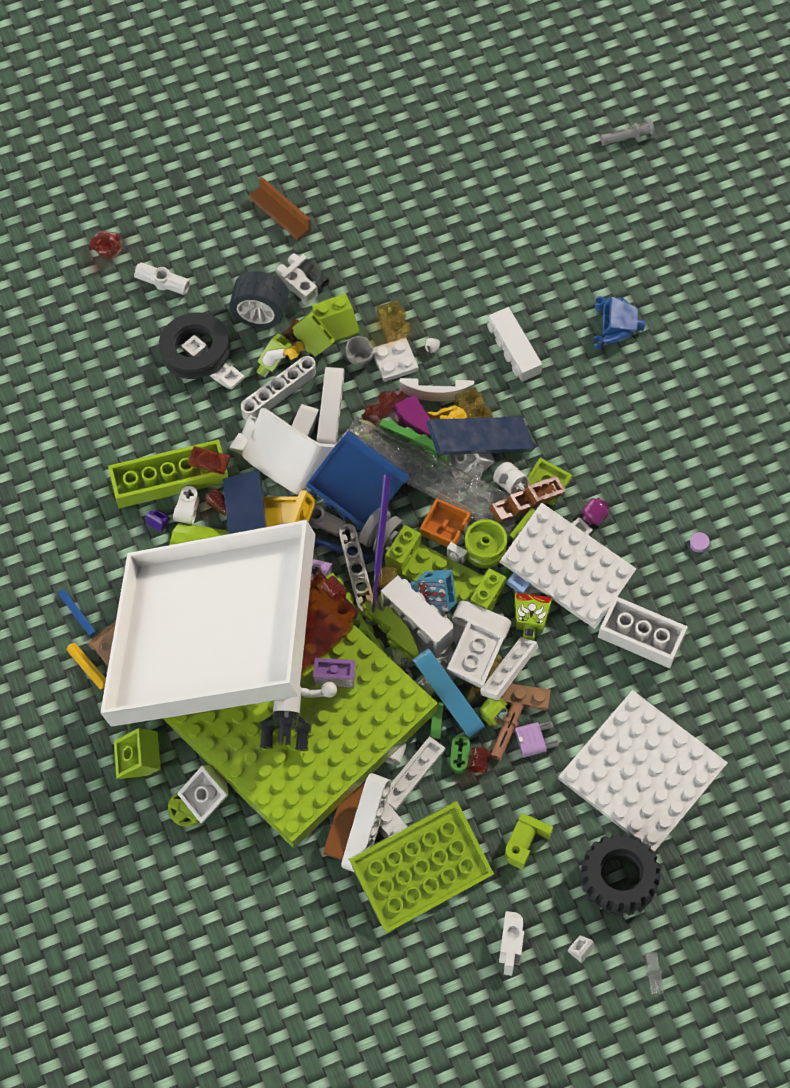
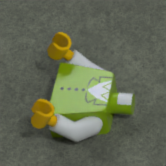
[257,333,306,377]

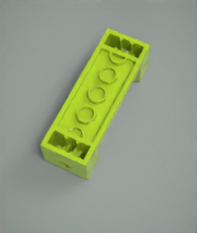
[385,525,506,611]

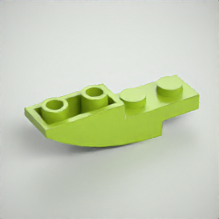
[362,600,419,662]

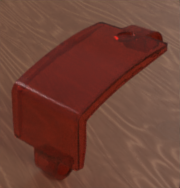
[301,571,359,673]

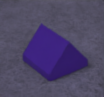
[146,510,170,532]

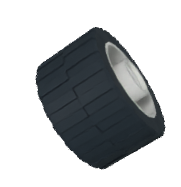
[229,271,289,328]

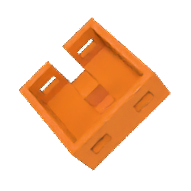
[420,498,471,547]

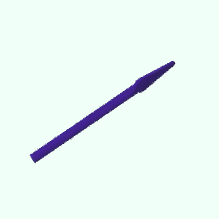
[372,475,391,613]

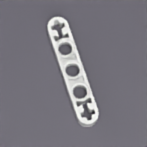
[339,524,373,614]

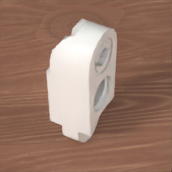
[499,911,524,976]

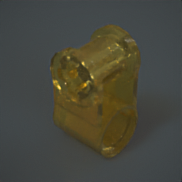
[378,567,398,588]

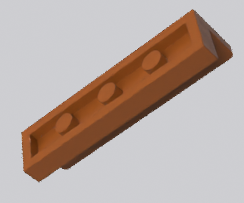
[249,177,311,241]

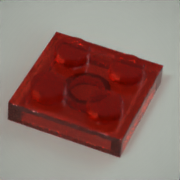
[361,390,407,421]

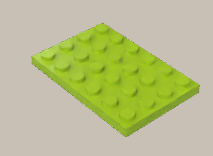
[348,801,494,933]

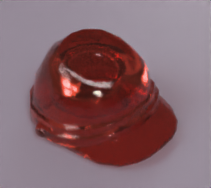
[90,231,122,259]

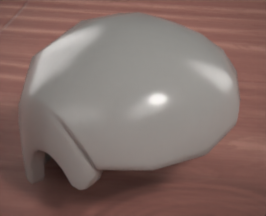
[346,336,373,366]

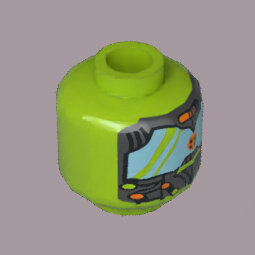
[479,698,508,727]

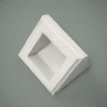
[568,935,595,963]

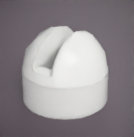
[425,338,440,353]

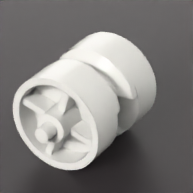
[493,462,529,495]

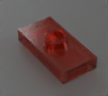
[188,446,230,475]

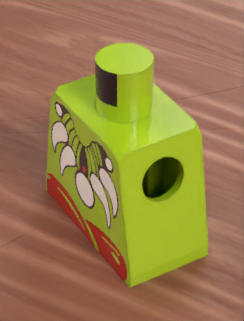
[514,593,552,640]

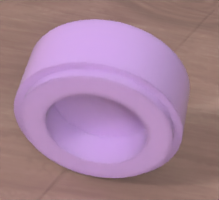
[690,532,710,553]

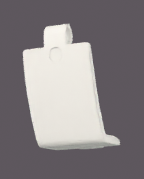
[242,408,335,497]

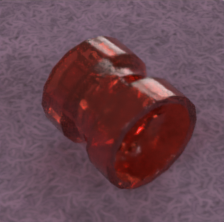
[468,747,490,773]

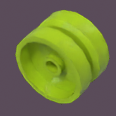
[465,519,507,568]

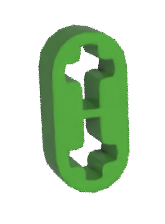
[430,702,444,739]
[450,735,470,774]

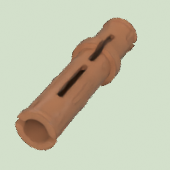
[489,702,524,761]

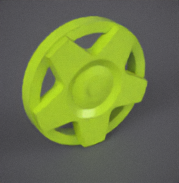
[168,792,200,827]

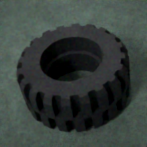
[580,833,661,916]

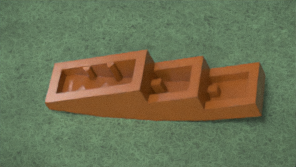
[489,476,566,523]
[323,783,365,860]

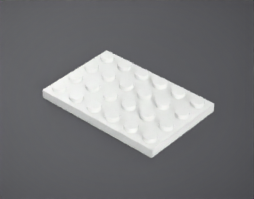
[500,503,636,629]

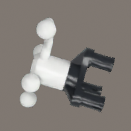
[260,682,337,751]

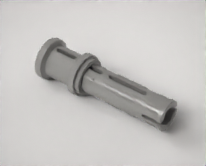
[600,119,655,146]

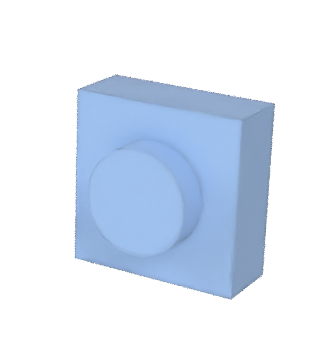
[506,572,530,594]

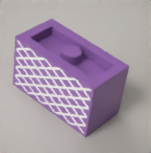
[313,658,356,688]

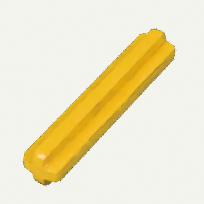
[67,643,106,690]

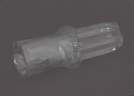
[644,952,664,995]

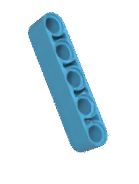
[412,648,485,738]

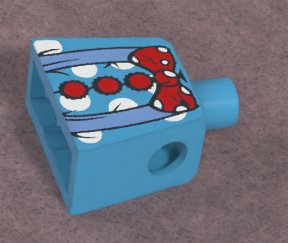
[410,570,456,612]

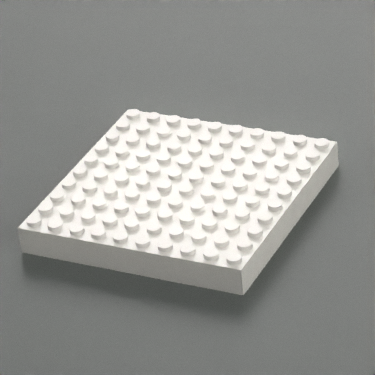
[101,520,315,727]

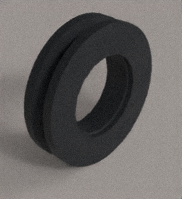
[159,312,231,379]

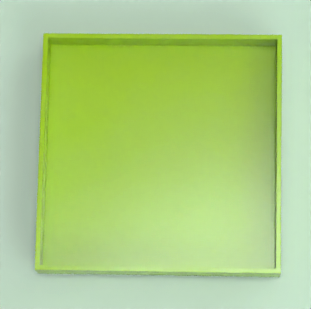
[162,584,438,848]

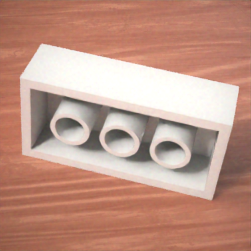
[381,576,454,657]
[598,596,687,668]

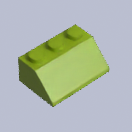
[169,522,228,545]

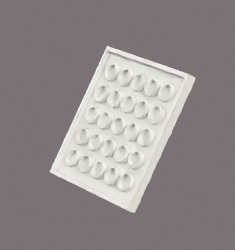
[558,690,728,853]

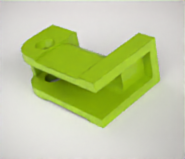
[505,813,553,870]

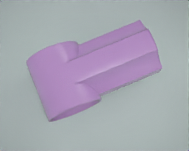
[311,559,332,581]

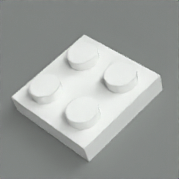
[373,338,418,382]

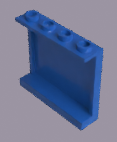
[306,429,409,531]

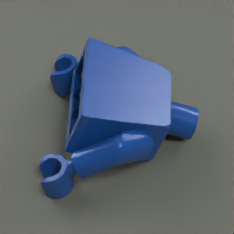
[593,296,646,350]

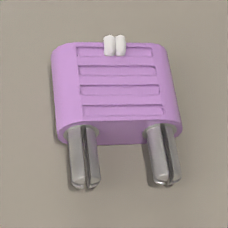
[514,721,559,758]

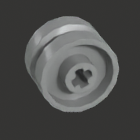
[359,508,405,557]

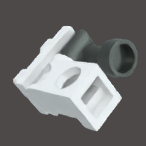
[276,253,330,306]

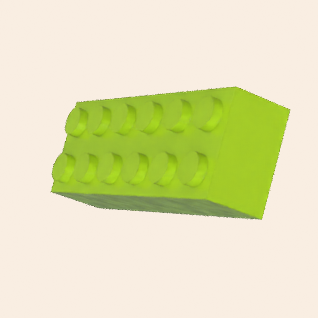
[108,440,228,509]

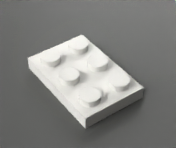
[446,619,505,688]

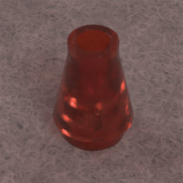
[205,488,226,516]

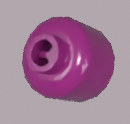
[581,498,609,526]

